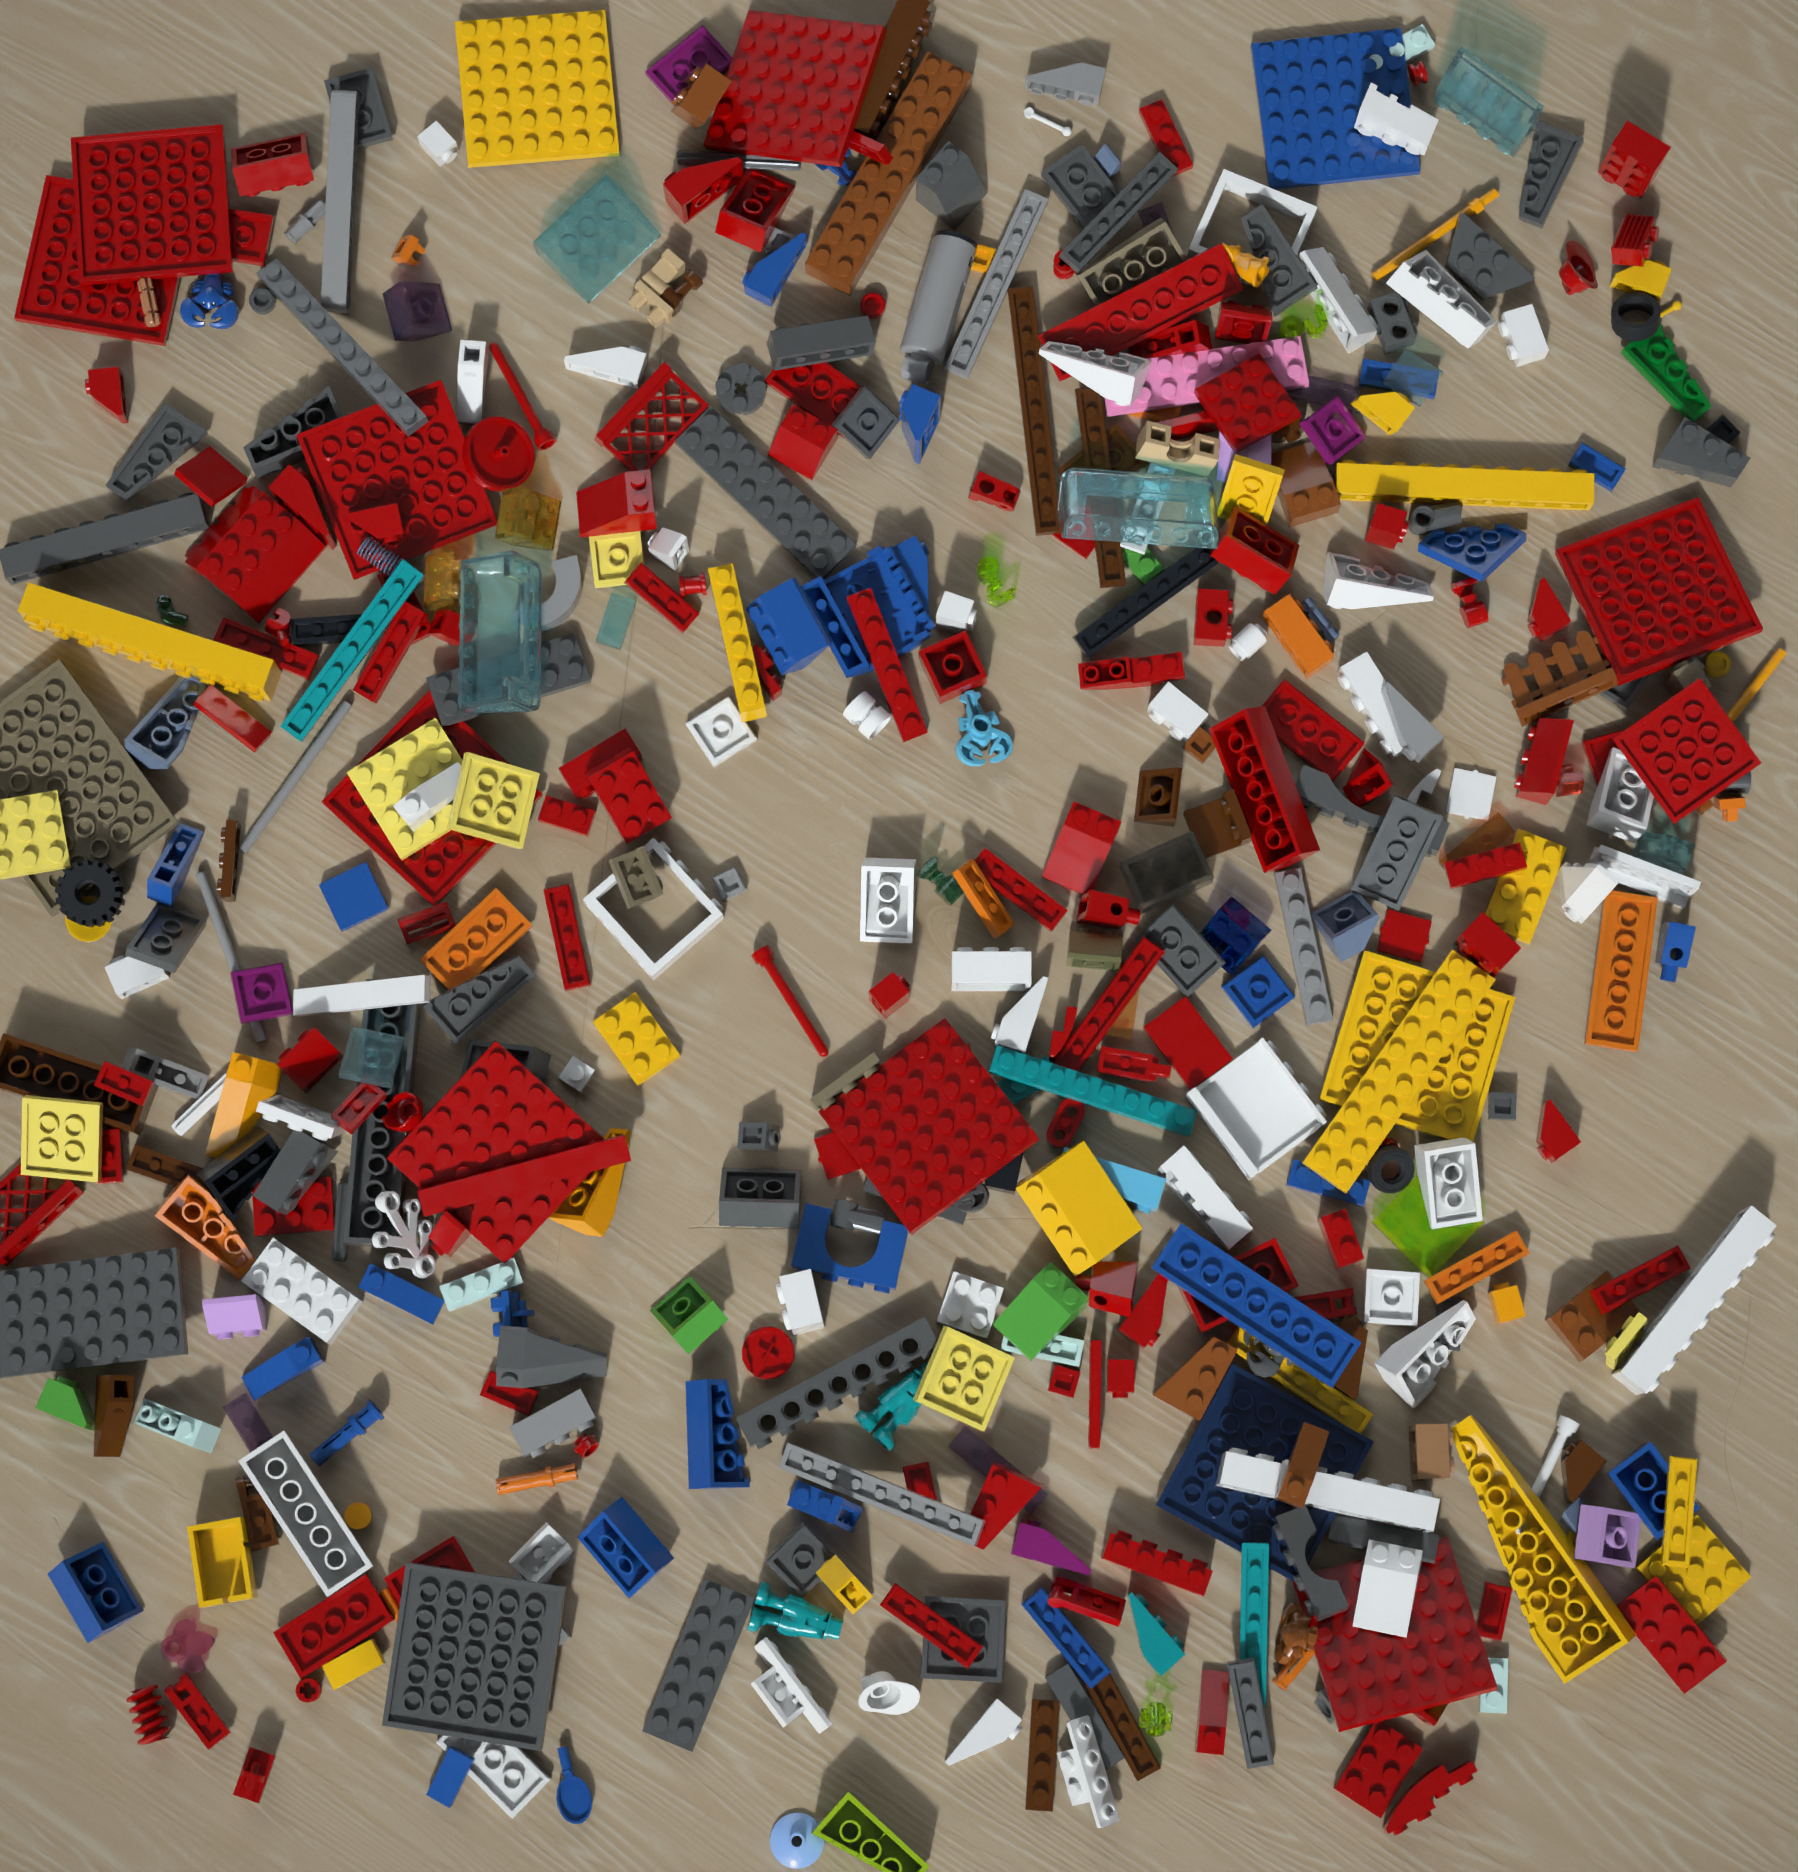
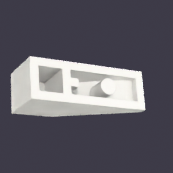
[564,346,648,389]
[394,762,461,832]
[991,976,1048,1054]
[945,1698,1023,1766]

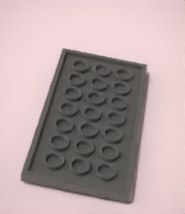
[0,1247,188,1379]

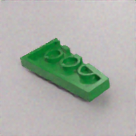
[1620,323,1712,423]

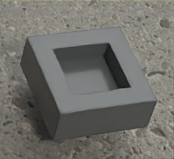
[1488,1092,1516,1121]

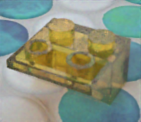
[494,486,561,551]
[423,550,464,613]

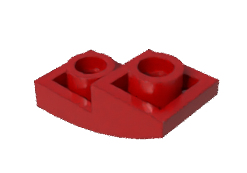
[752,644,782,701]

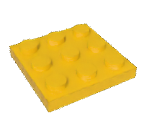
[1635,1515,1751,1624]

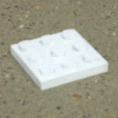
[256,1095,347,1141]

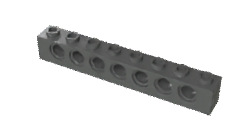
[736,1317,938,1449]

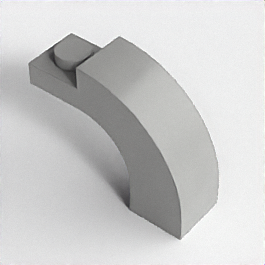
[511,555,583,632]

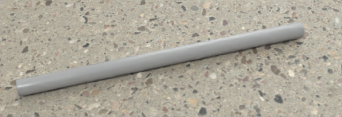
[239,700,352,854]
[196,871,267,1044]

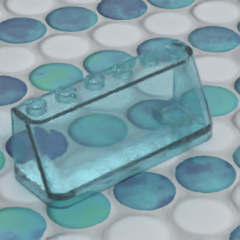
[1057,468,1219,549]
[458,550,542,714]

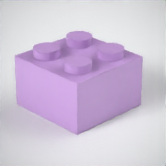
[1574,1504,1641,1568]

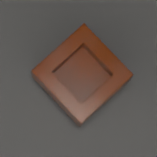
[1183,727,1216,764]

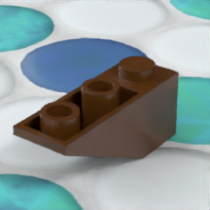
[94,1375,135,1457]

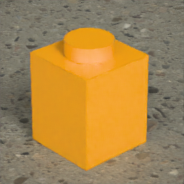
[1488,1282,1526,1324]

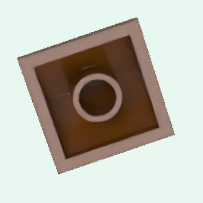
[1134,767,1182,827]

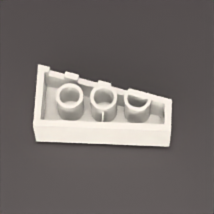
[1157,1146,1253,1252]

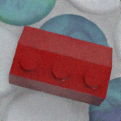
[231,133,314,197]
[1210,506,1300,595]
[1514,718,1574,805]

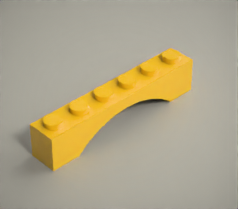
[708,563,767,722]

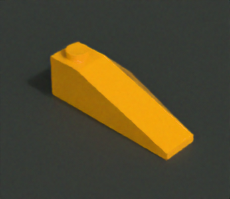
[205,1052,282,1158]

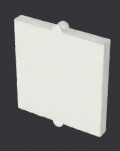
[1446,768,1496,821]

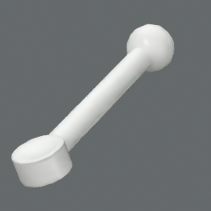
[1024,107,1072,136]

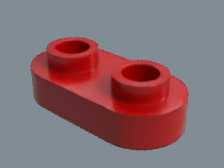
[1046,1098,1085,1148]

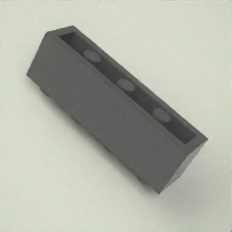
[767,316,876,370]

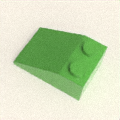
[993,1262,1089,1361]

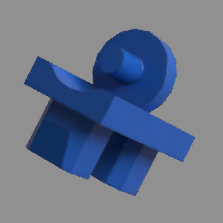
[490,1290,535,1337]

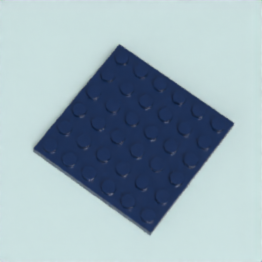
[1156,1363,1374,1582]

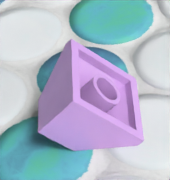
[1216,431,1271,482]

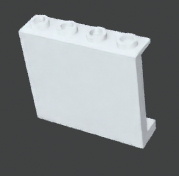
[1185,1038,1327,1181]

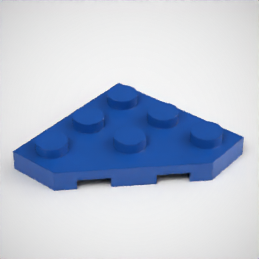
[1418,523,1527,582]

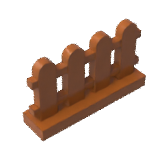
[1501,631,1617,727]

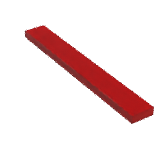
[417,1134,631,1217]

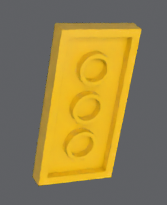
[1485,828,1567,944]

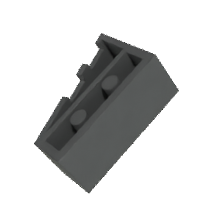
[252,1130,339,1215]

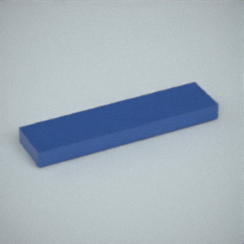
[1021,1587,1112,1689]

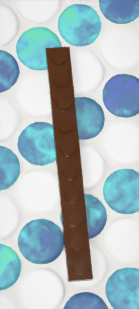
[1008,286,1062,536]

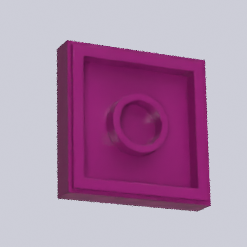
[1299,395,1366,466]
[230,963,293,1024]

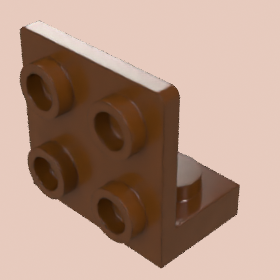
[1183,789,1252,860]

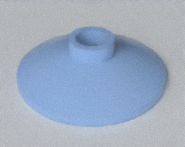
[770,1813,824,1868]

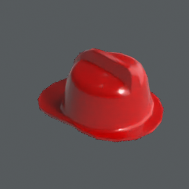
[1559,240,1598,295]

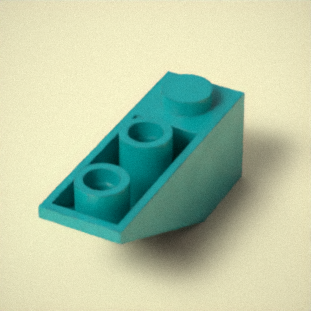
[1127,1592,1186,1676]

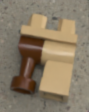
[629,248,703,328]

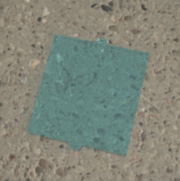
[1383,349,1443,407]

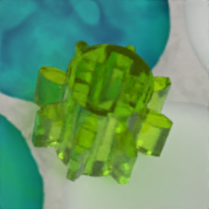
[1139,1702,1173,1737]

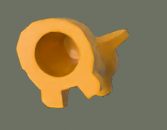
[1222,243,1269,288]

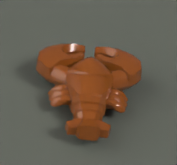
[1274,1603,1318,1665]

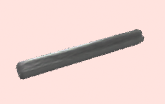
[676,150,801,171]

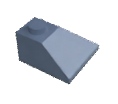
[1310,890,1379,962]

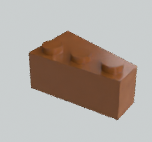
[1152,1335,1238,1421]

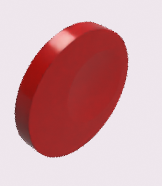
[462,416,535,492]

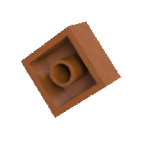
[671,64,732,129]

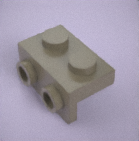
[609,846,663,909]

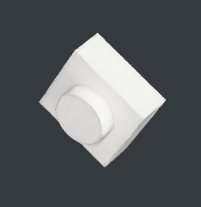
[558,1056,596,1093]

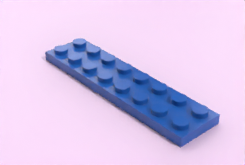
[1151,1223,1362,1388]

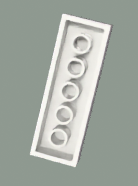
[238,1430,374,1597]

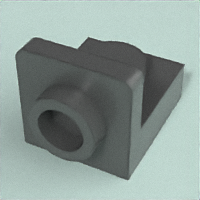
[737,1122,781,1152]

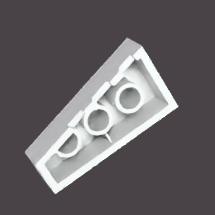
[1386,250,1497,349]

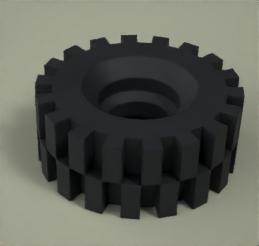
[55,859,126,927]

